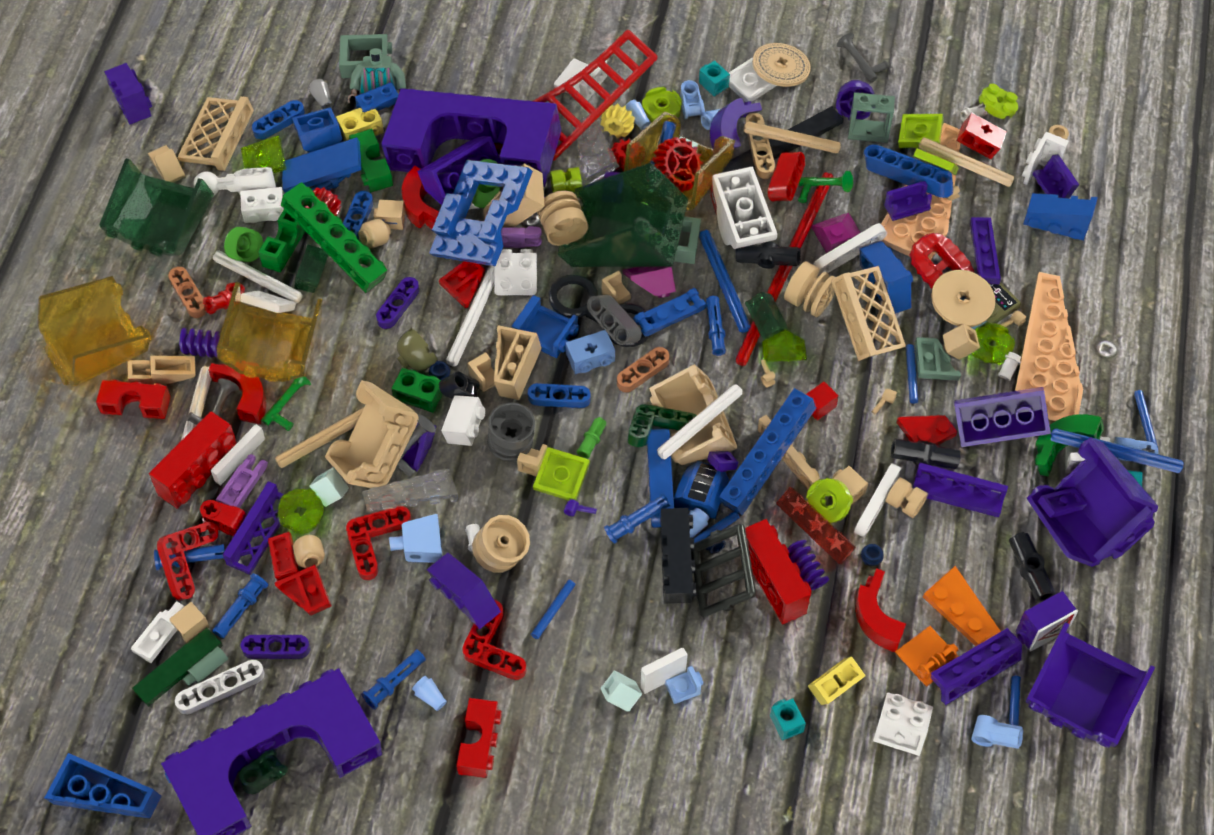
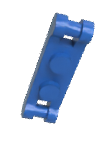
[633,288,707,337]

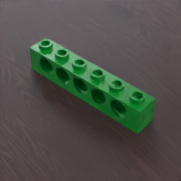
[280,182,387,293]

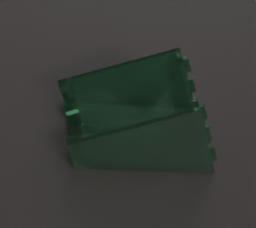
[557,162,689,267]

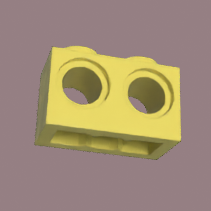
[336,108,384,141]
[808,656,865,705]

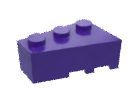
[104,63,152,125]
[426,553,501,629]

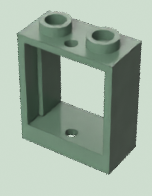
[339,34,393,78]
[848,93,895,143]
[642,212,701,264]

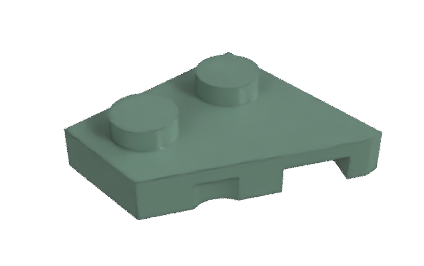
[915,337,961,381]

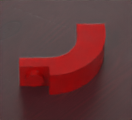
[402,166,439,229]
[208,361,267,425]
[855,568,906,652]

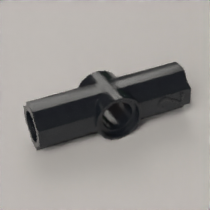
[735,241,801,269]
[890,438,961,469]
[1009,532,1056,602]

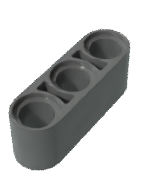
[587,294,642,345]

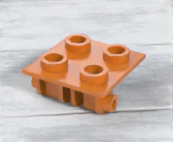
[895,626,959,687]

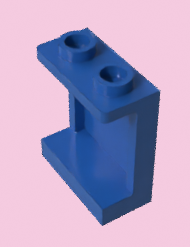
[512,295,579,358]

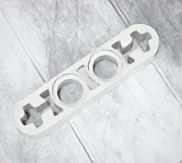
[813,223,887,276]
[854,463,902,538]
[175,660,265,715]

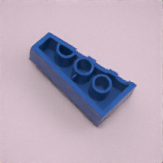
[44,753,162,819]

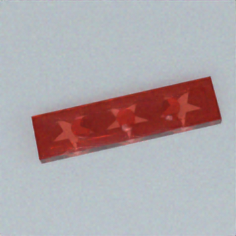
[776,487,856,564]

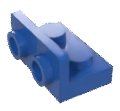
[355,83,399,112]

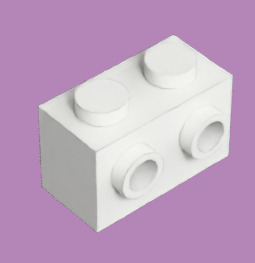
[241,187,284,223]
[441,395,485,446]

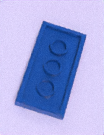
[282,137,361,193]

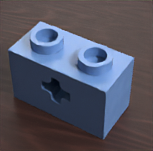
[566,330,615,374]

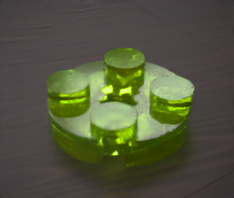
[972,323,1015,365]
[278,489,324,534]

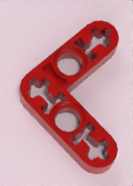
[346,506,411,580]
[157,522,218,601]
[462,600,527,680]

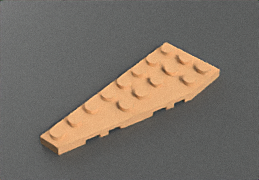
[881,123,961,261]
[1015,272,1083,424]

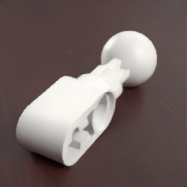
[193,167,276,198]

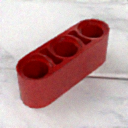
[768,152,805,202]

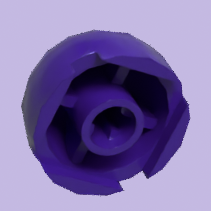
[836,80,875,120]

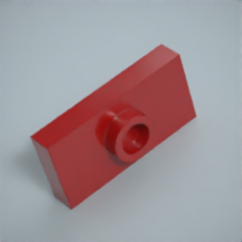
[268,532,299,581]

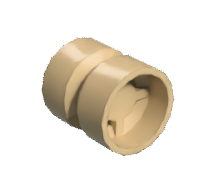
[885,477,928,518]

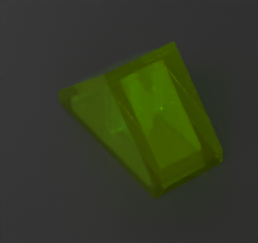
[762,329,807,362]

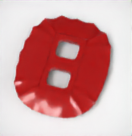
[909,233,974,289]

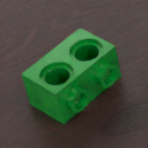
[391,368,443,413]

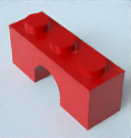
[96,379,171,419]
[457,698,502,778]

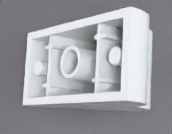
[712,166,778,249]

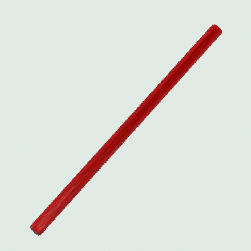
[735,172,833,366]

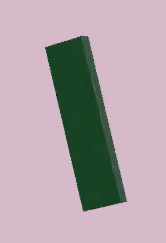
[132,627,223,707]

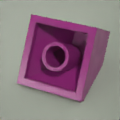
[811,212,861,254]
[622,261,676,298]

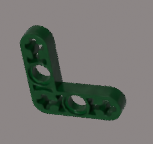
[627,404,697,447]

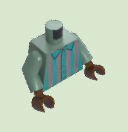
[347,48,406,104]

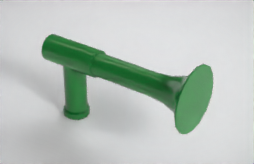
[798,171,853,203]
[261,370,311,431]

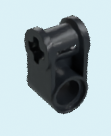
[439,371,480,399]

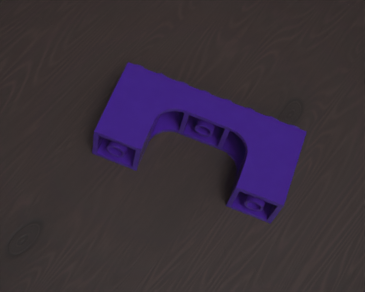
[381,88,562,187]
[161,668,382,835]

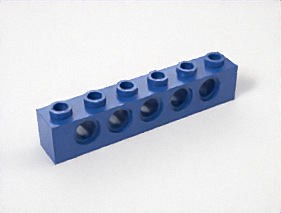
[719,388,816,516]

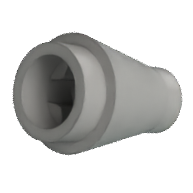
[309,79,333,109]

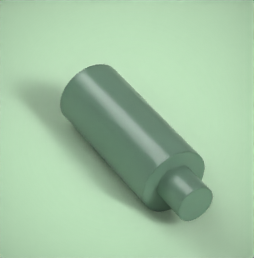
[183,647,228,686]

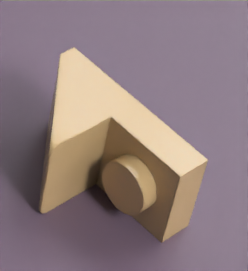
[148,145,185,185]

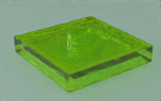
[241,135,286,174]

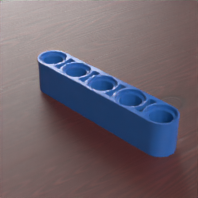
[864,144,954,198]
[647,429,674,528]

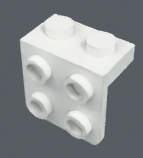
[1022,132,1069,185]
[494,249,537,295]

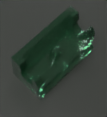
[294,244,329,293]
[745,292,789,340]

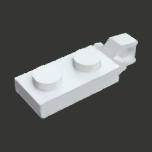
[131,601,184,663]

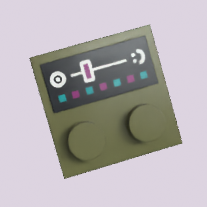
[984,283,1021,329]

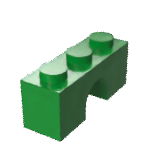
[349,129,393,193]
[258,210,305,273]

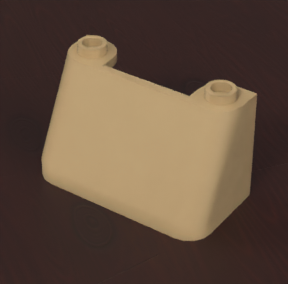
[649,364,737,465]
[325,380,419,489]

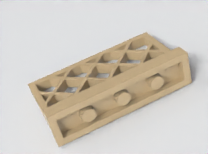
[177,96,254,171]
[831,266,906,361]

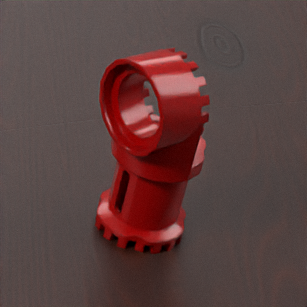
[203,282,245,315]

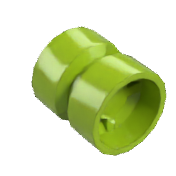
[550,167,582,194]

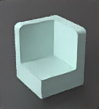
[310,467,349,507]
[600,670,642,711]

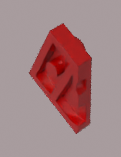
[439,261,485,309]
[896,415,957,445]
[274,564,332,616]

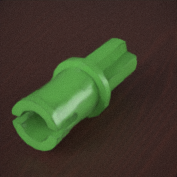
[577,417,606,459]

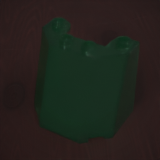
[99,158,214,256]

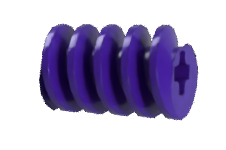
[179,327,228,359]
[788,540,829,591]

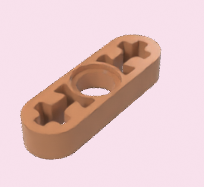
[168,267,207,318]
[617,347,670,392]

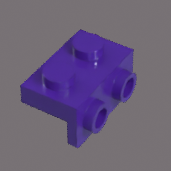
[1032,155,1079,199]

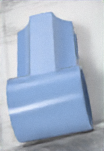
[971,715,1023,749]

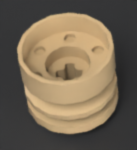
[537,191,588,246]
[784,261,836,318]

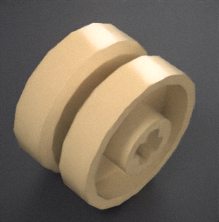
[472,515,530,573]

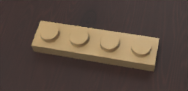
[758,415,820,490]

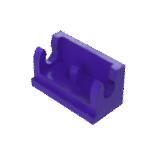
[884,181,932,221]

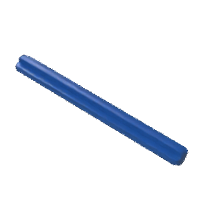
[699,229,751,333]
[1050,428,1184,473]

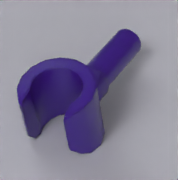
[564,499,597,516]

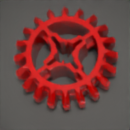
[651,137,704,193]

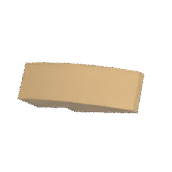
[127,356,195,385]

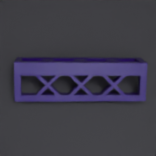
[913,463,1008,518]
[223,481,295,575]
[931,628,1022,705]

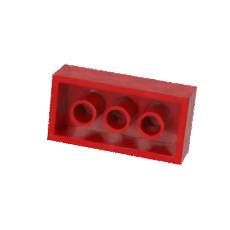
[149,411,237,509]
[745,519,812,625]

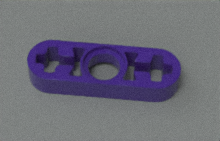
[376,277,419,329]
[241,635,310,659]

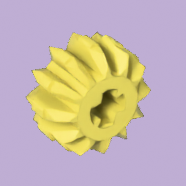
[600,103,635,139]

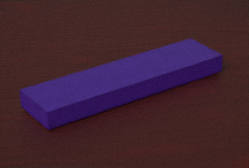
[970,217,1001,284]

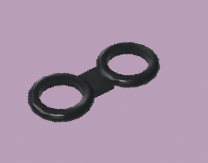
[548,275,652,347]

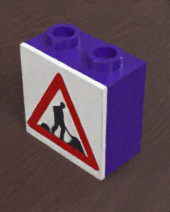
[1016,591,1078,652]

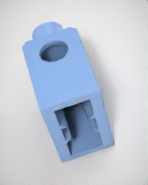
[389,514,442,563]

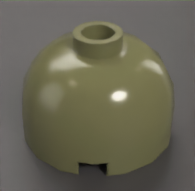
[397,328,438,371]

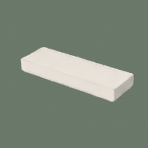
[211,424,265,486]

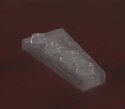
[577,114,620,187]
[362,468,459,511]

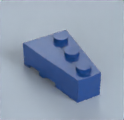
[1023,193,1098,241]
[859,241,913,314]

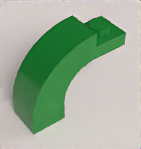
[1035,414,1104,477]

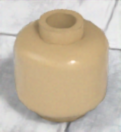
[358,218,391,248]
[293,535,325,568]

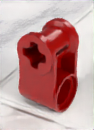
[200,500,246,536]

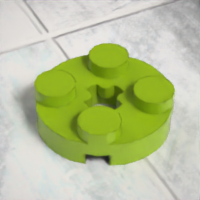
[979,83,1018,119]
[642,87,682,125]
[806,478,853,523]

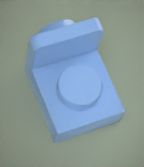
[665,666,703,704]

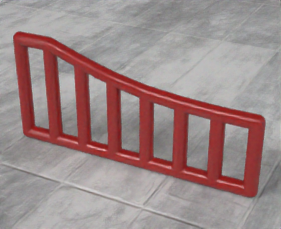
[533,30,658,161]

